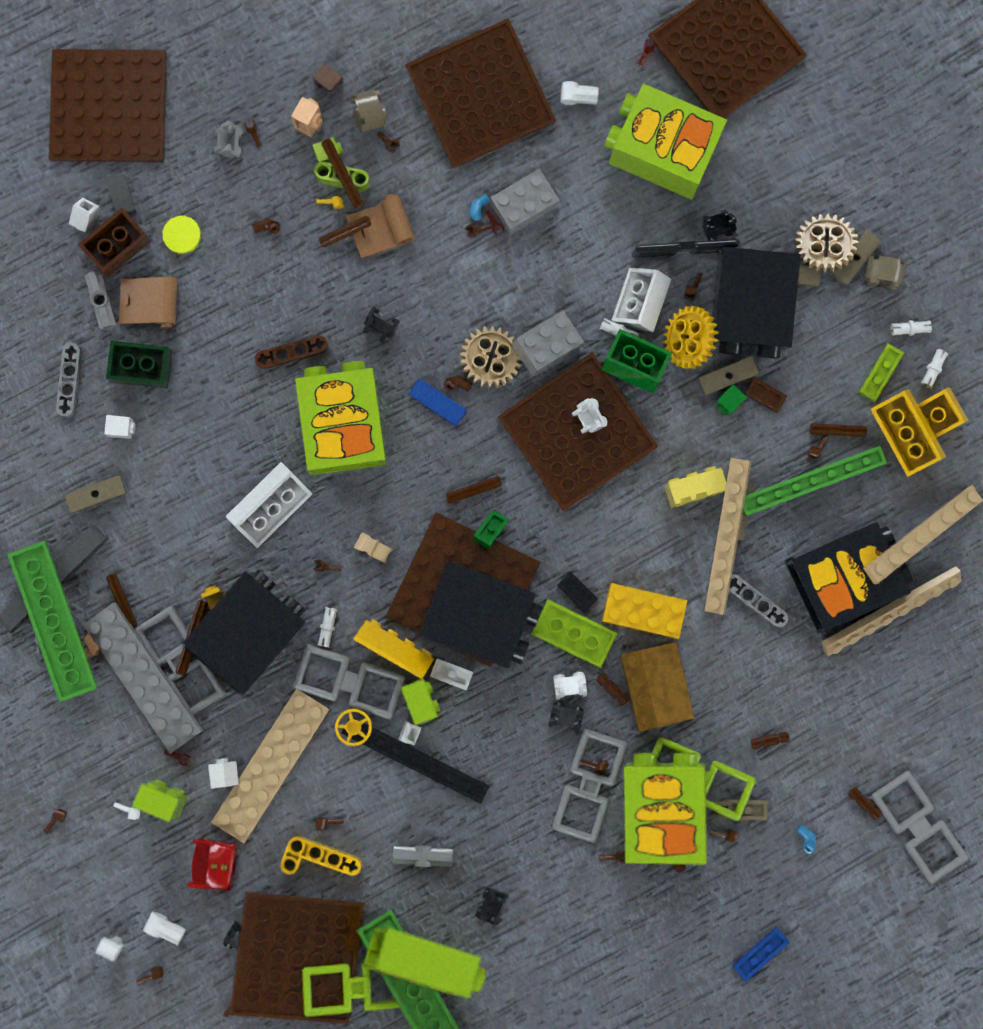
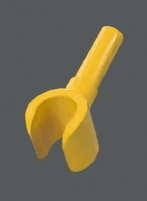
[316,196,344,209]

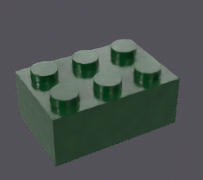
[106,341,172,389]

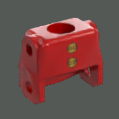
[187,838,237,891]

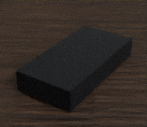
[557,572,598,613]

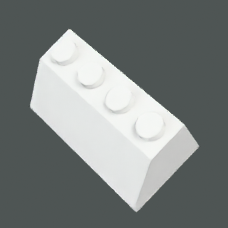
[225,462,312,548]

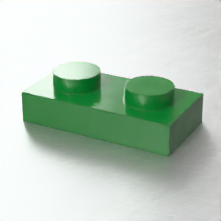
[472,510,509,549]

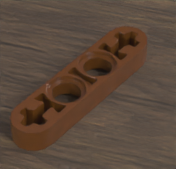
[255,335,328,369]

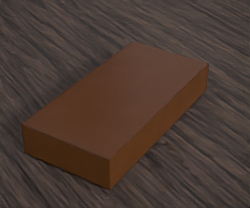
[744,377,787,413]

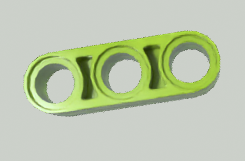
[314,162,370,192]

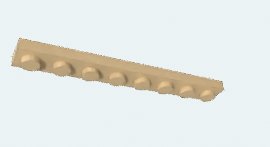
[705,458,751,615]
[863,485,983,585]
[822,566,961,656]

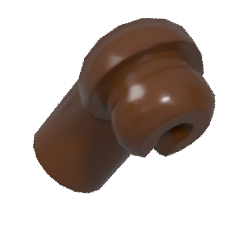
[444,375,473,392]

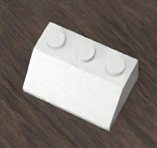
[612,268,671,332]

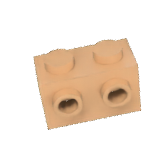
[291,97,323,137]

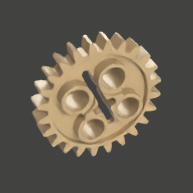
[795,214,858,273]
[459,326,521,389]

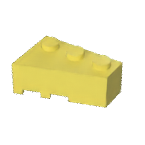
[664,466,726,509]

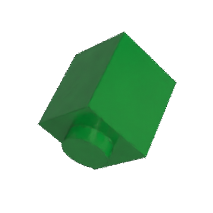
[715,384,747,417]

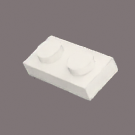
[430,659,473,690]

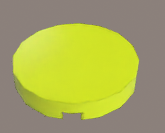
[162,216,201,254]

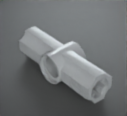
[84,271,117,331]
[393,845,453,867]

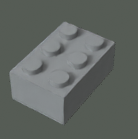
[490,169,559,235]
[512,310,584,377]

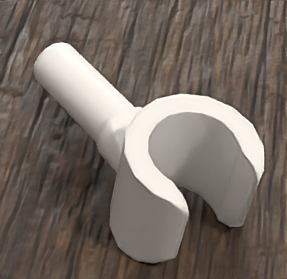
[114,802,140,820]

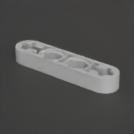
[56,343,82,418]
[729,574,788,627]

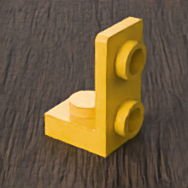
[201,586,225,611]

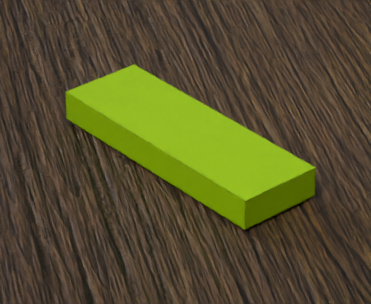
[858,343,904,402]

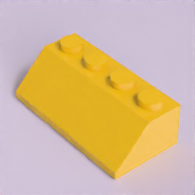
[353,619,434,679]

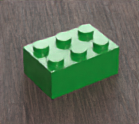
[601,329,672,393]

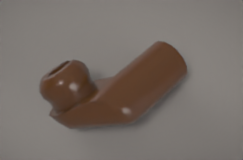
[252,218,280,234]

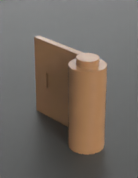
[345,194,415,259]
[119,277,178,329]

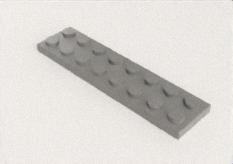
[83,602,203,754]

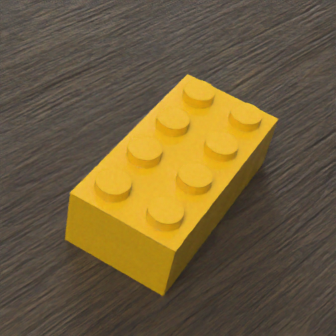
[871,389,946,477]
[601,583,688,639]

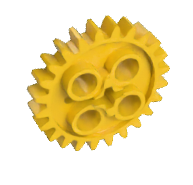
[663,306,718,369]

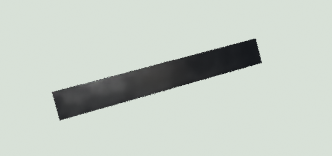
[341,717,490,804]

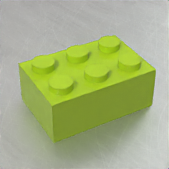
[401,679,441,725]
[132,779,188,822]

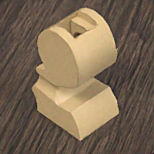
[354,532,393,563]

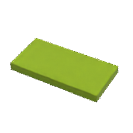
[531,599,618,668]

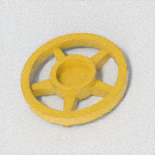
[335,709,372,746]

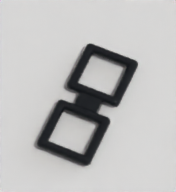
[632,239,740,258]

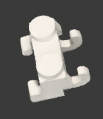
[572,398,608,434]
[553,672,587,700]

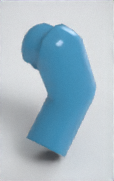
[469,194,490,221]
[796,824,816,854]

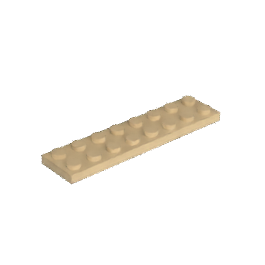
[211,689,330,843]

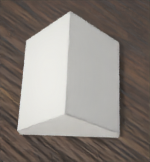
[398,721,422,746]

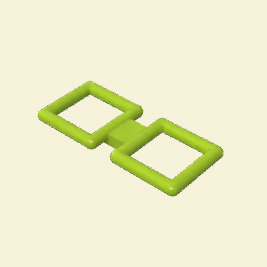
[652,737,756,821]
[302,963,400,1017]

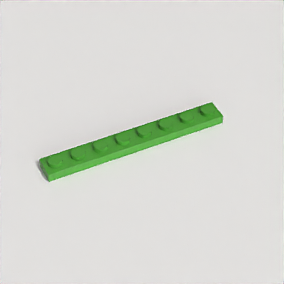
[743,445,887,516]

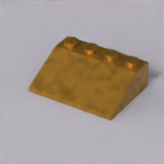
[620,642,694,732]

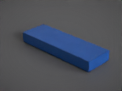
[409,378,467,426]
[732,927,790,982]

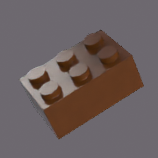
[78,208,151,278]

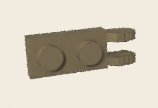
[712,800,768,820]

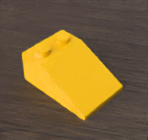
[918,387,969,438]

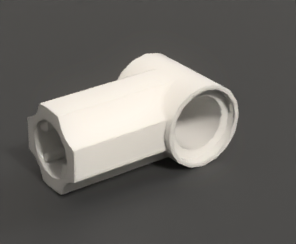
[560,81,599,105]
[143,911,186,946]
[96,936,124,962]

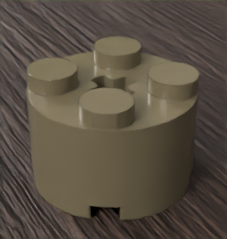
[351,89,387,133]
[864,256,907,290]

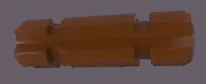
[596,673,630,706]
[751,732,789,749]
[848,787,882,820]

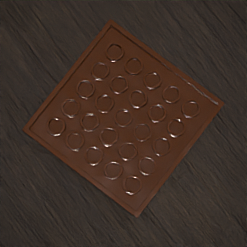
[648,0,807,118]
[405,18,556,169]
[49,49,167,162]
[498,352,658,512]
[385,512,540,667]
[229,891,364,1024]

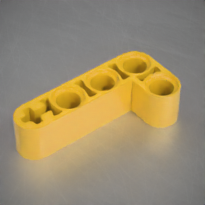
[281,836,362,876]

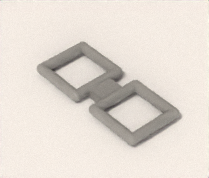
[135,606,226,715]
[293,644,406,719]
[552,729,627,843]
[872,771,968,884]

